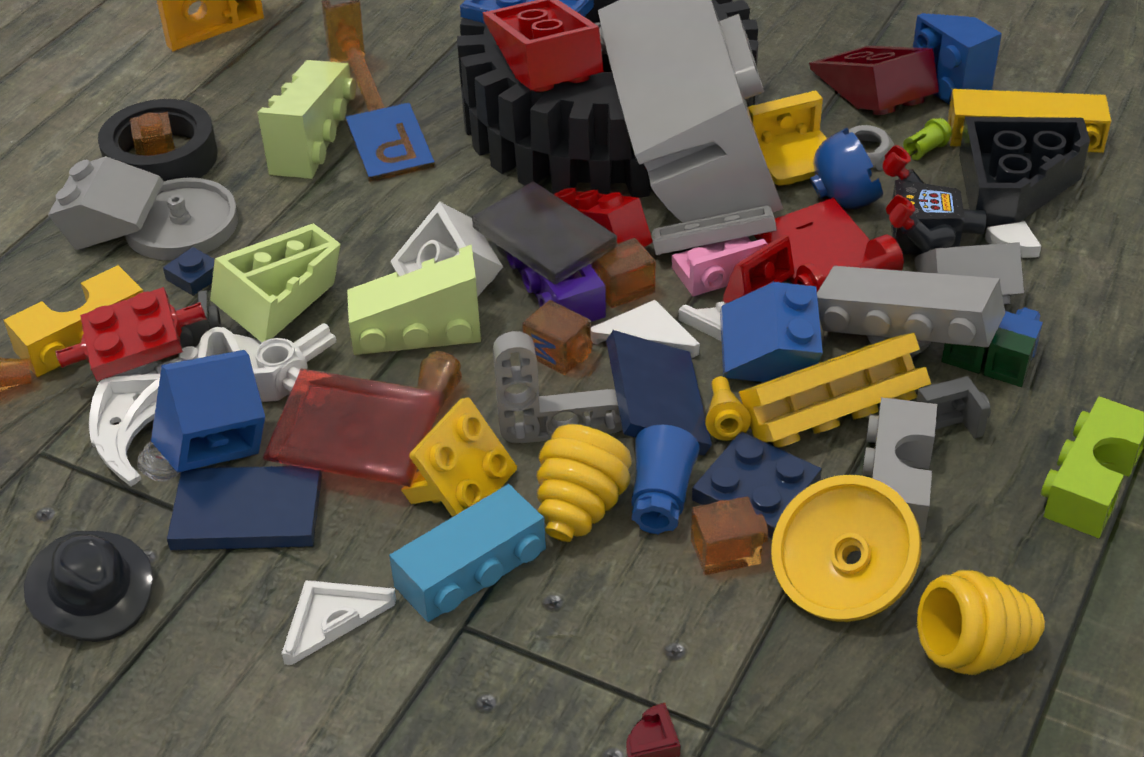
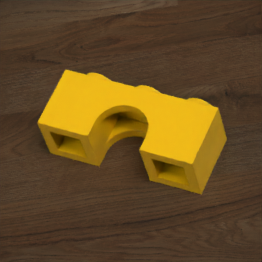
[4,265,143,377]

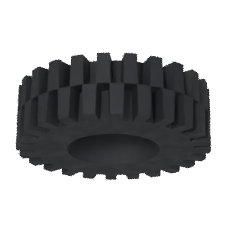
[457,0,758,198]

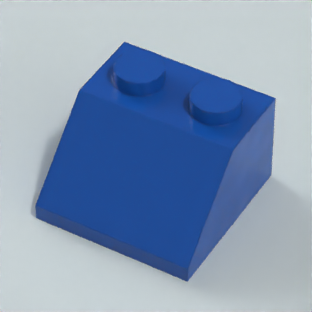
[720,282,823,382]

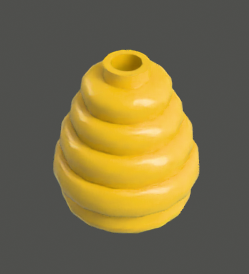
[536,424,632,542]
[917,570,1045,675]

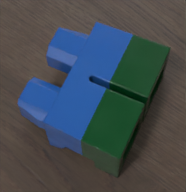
[941,307,1043,387]

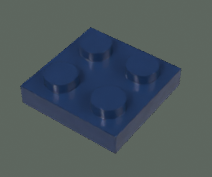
[692,432,822,539]

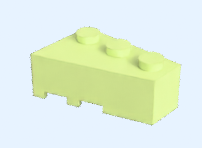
[347,244,481,355]

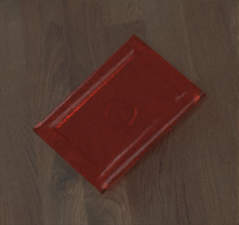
[263,368,444,487]

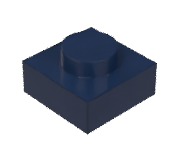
[163,247,215,296]

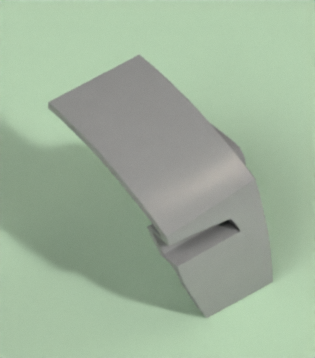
[598,0,783,223]

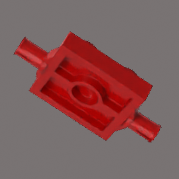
[56,287,206,381]

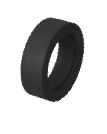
[98,99,218,181]

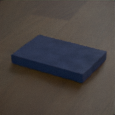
[606,330,712,455]
[167,465,322,550]

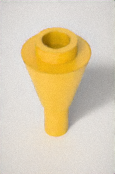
[705,376,751,441]

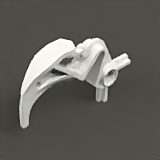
[89,323,336,487]

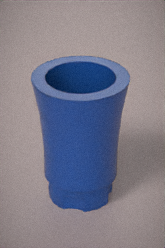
[631,425,700,534]

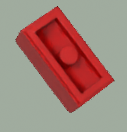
[723,235,795,303]

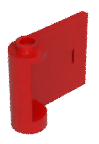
[754,198,904,292]

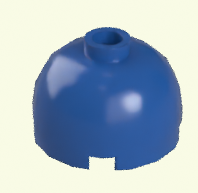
[810,128,883,209]

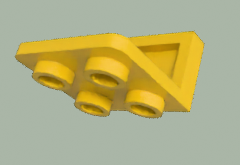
[748,91,827,186]

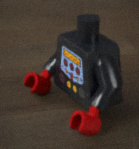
[882,145,986,254]

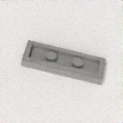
[652,205,777,255]

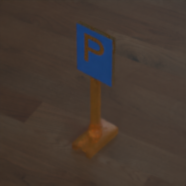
[322,0,435,182]

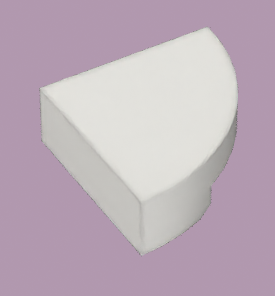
[985,221,1041,258]

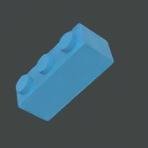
[389,484,546,622]

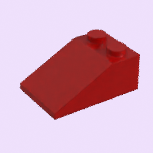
[483,0,603,92]

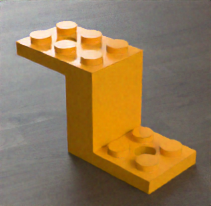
[157,0,264,52]

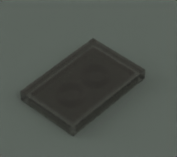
[472,181,617,285]

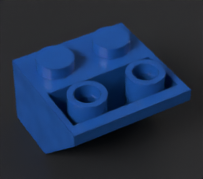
[913,13,1002,105]
[151,350,265,473]

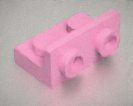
[672,237,768,296]

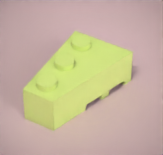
[210,223,341,342]

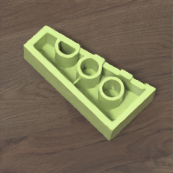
[257,60,356,179]

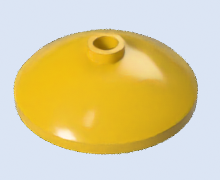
[771,475,921,622]

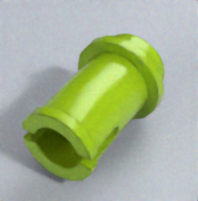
[903,118,952,160]

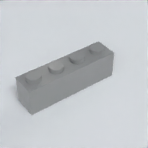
[817,266,1005,347]

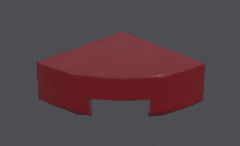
[626,702,680,757]

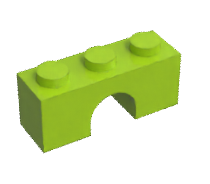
[1041,396,1144,538]

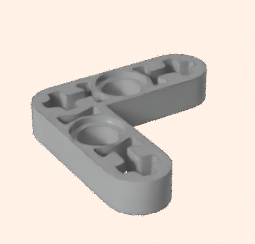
[493,331,623,443]

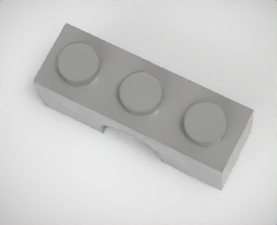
[862,397,937,538]

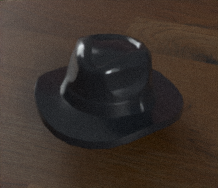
[23,531,153,642]

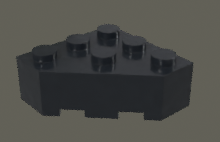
[959,117,1090,227]

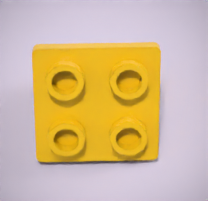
[401,397,517,517]

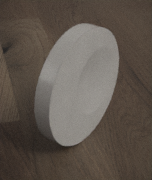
[124,178,238,261]

